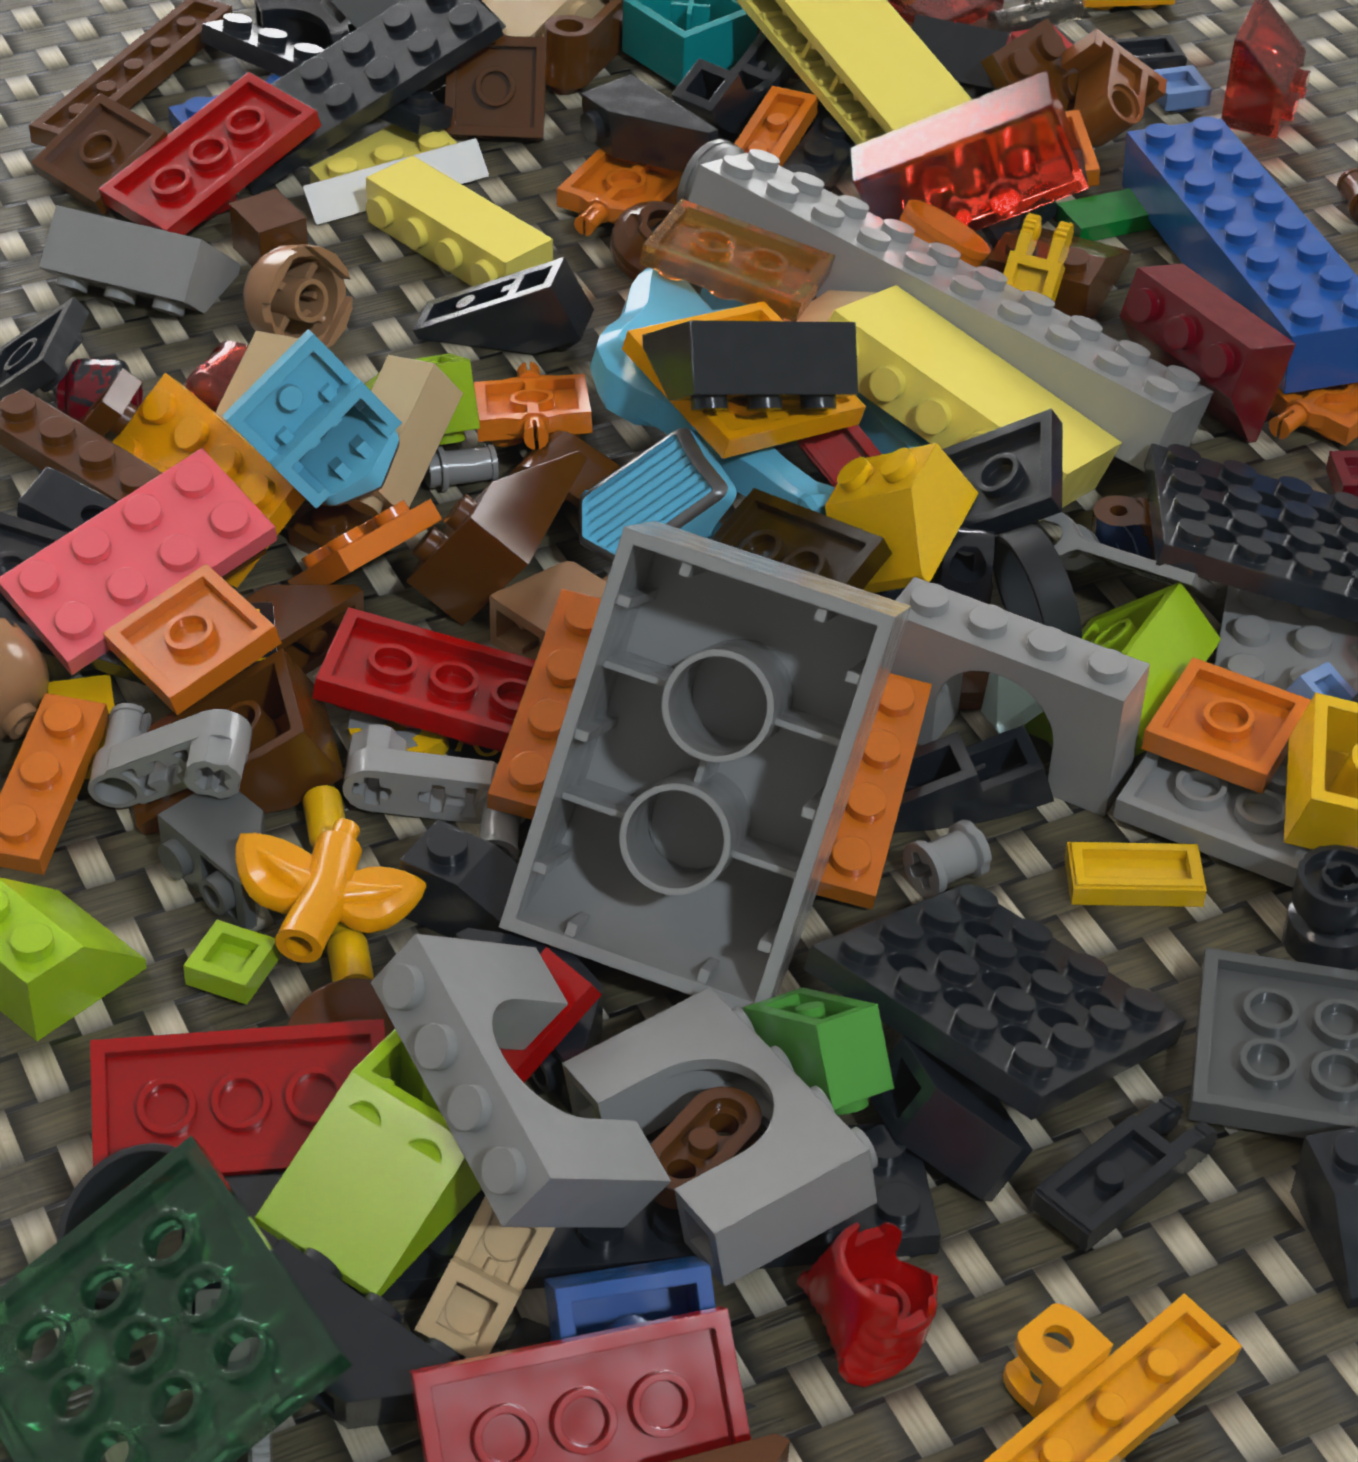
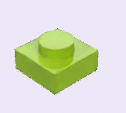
[183,920,280,1005]

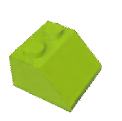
[0,877,147,1042]

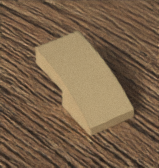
[415,1196,556,1358]

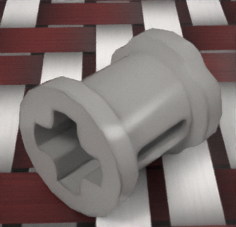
[903,819,992,898]

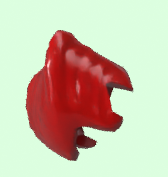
[796,1222,938,1388]

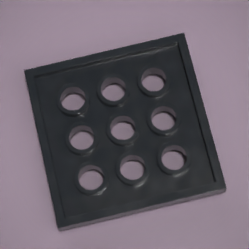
[1144,443,1358,623]
[804,884,1186,1120]

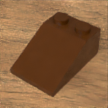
[986,228,1131,320]
[406,450,587,626]
[133,648,344,835]

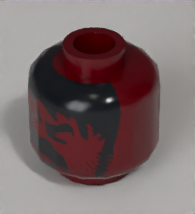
[57,358,143,432]

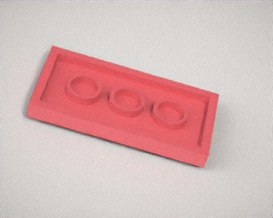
[0,448,277,675]

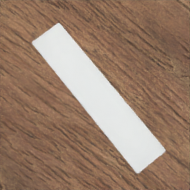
[303,138,489,225]

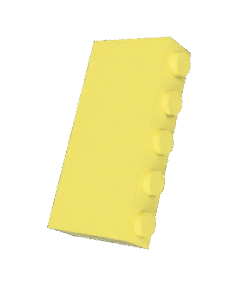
[736,0,982,169]
[828,285,1122,521]

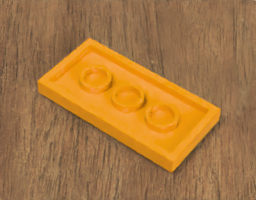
[113,373,306,588]

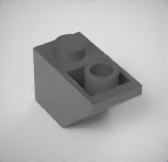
[157,792,265,930]

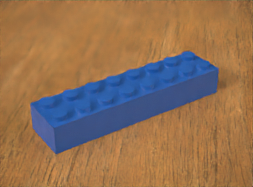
[1122,117,1358,394]

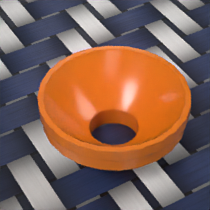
[900,199,991,268]

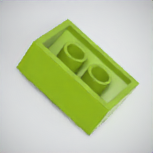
[1024,582,1221,756]

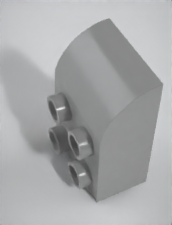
[499,521,912,1011]

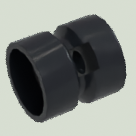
[1282,845,1358,970]

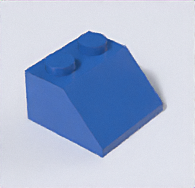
[543,1256,715,1341]

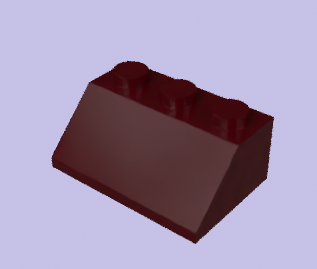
[1119,264,1296,443]

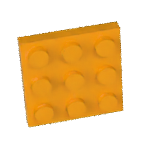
[622,301,866,459]

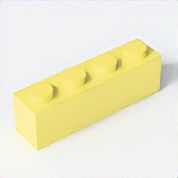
[366,156,553,287]

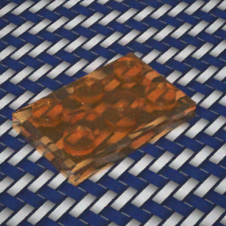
[639,198,835,321]

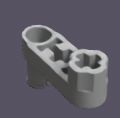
[88,703,252,808]
[342,724,526,862]

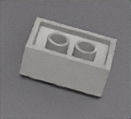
[39,205,241,317]

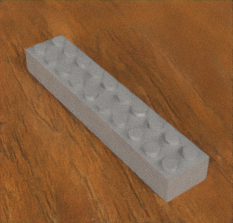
[680,149,1214,472]

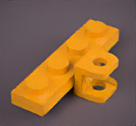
[983,1293,1242,1462]

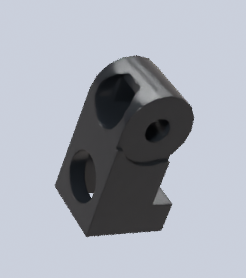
[935,528,995,605]

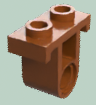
[1061,28,1167,146]

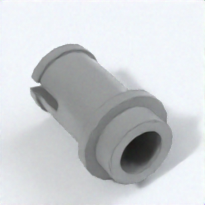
[424,445,499,492]

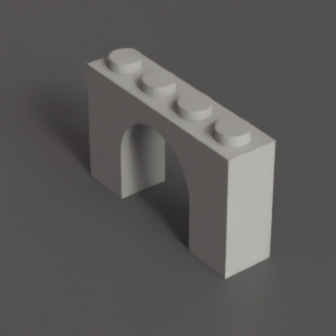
[890,577,1150,817]
[371,934,671,1228]
[562,987,878,1287]

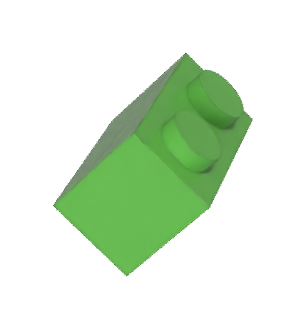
[743,987,894,1115]

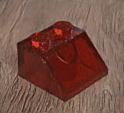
[1221,0,1310,139]

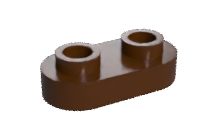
[651,1086,762,1210]

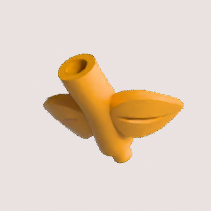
[235,818,427,963]

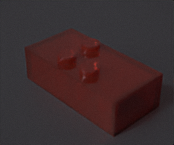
[851,71,1089,231]

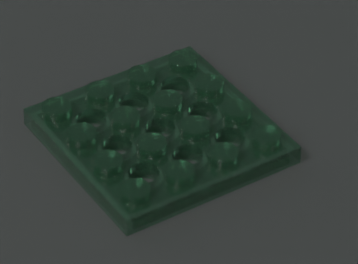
[0,1136,353,1462]

